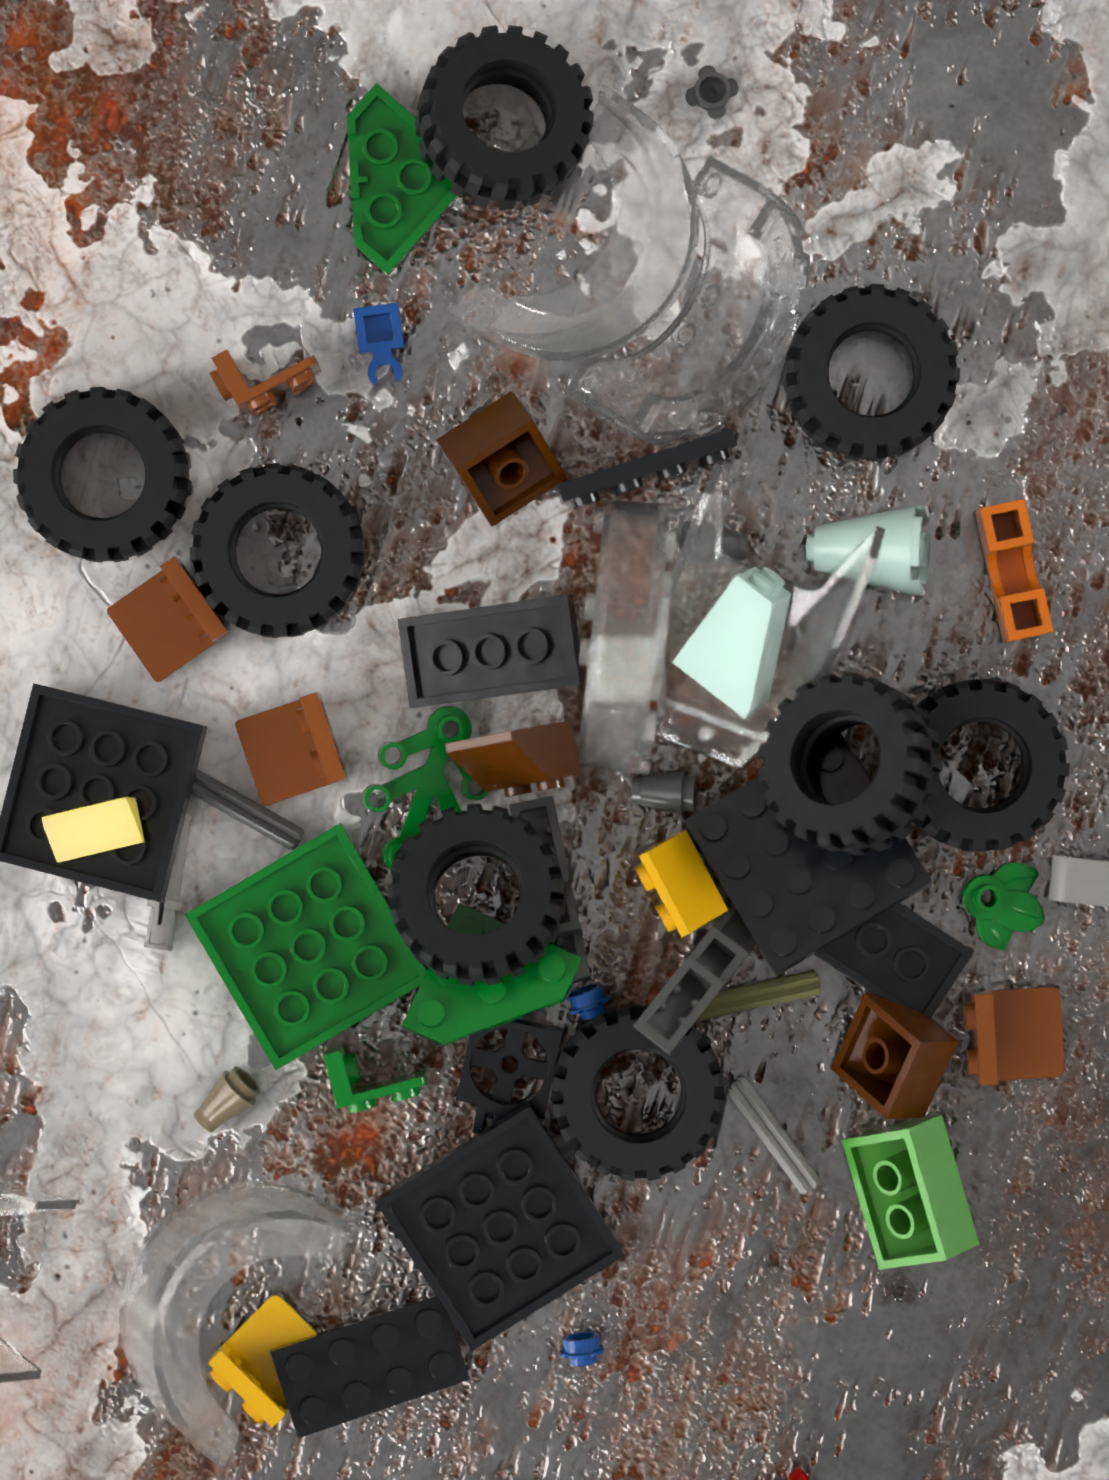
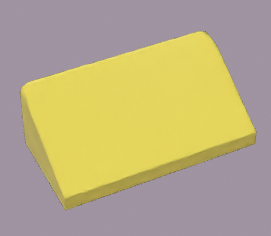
[41,797,145,863]

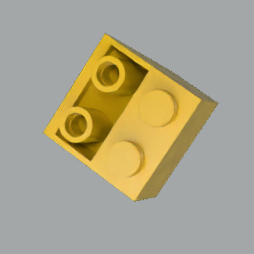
[634,829,728,937]

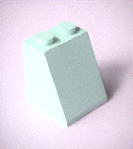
[672,566,791,719]

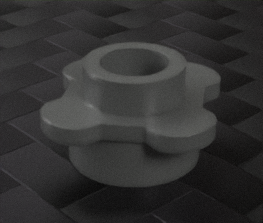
[685,65,739,119]

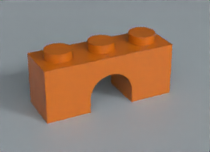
[974,499,1054,643]

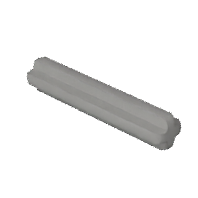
[726,1076,820,1194]

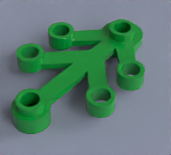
[362,706,489,870]

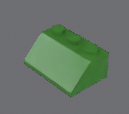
[842,1114,980,1270]

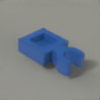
[353,302,405,385]

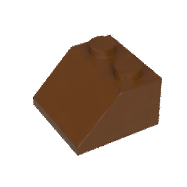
[436,391,567,527]
[445,720,582,797]
[831,993,959,1119]

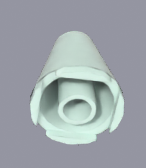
[806,505,931,596]

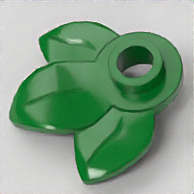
[962,862,1045,950]

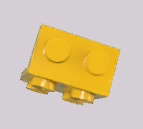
[208,1295,318,1428]

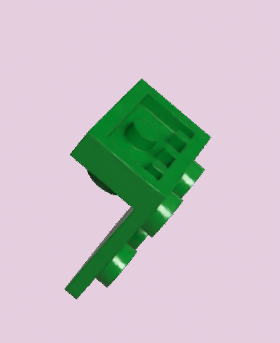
[323,1044,428,1114]

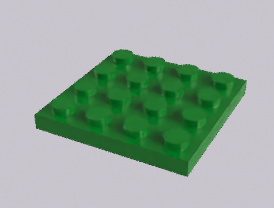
[184,823,427,1070]

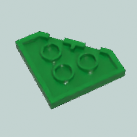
[346,83,458,276]
[402,903,583,1047]

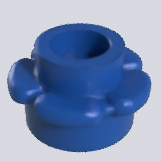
[568,982,611,1020]
[560,1331,604,1366]

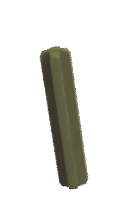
[697,971,821,1021]

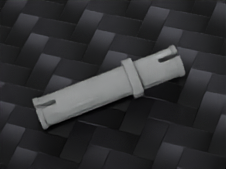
[144,816,192,951]

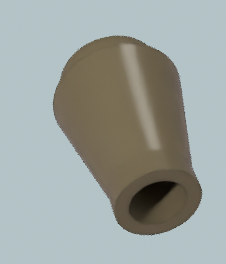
[194,1066,260,1132]

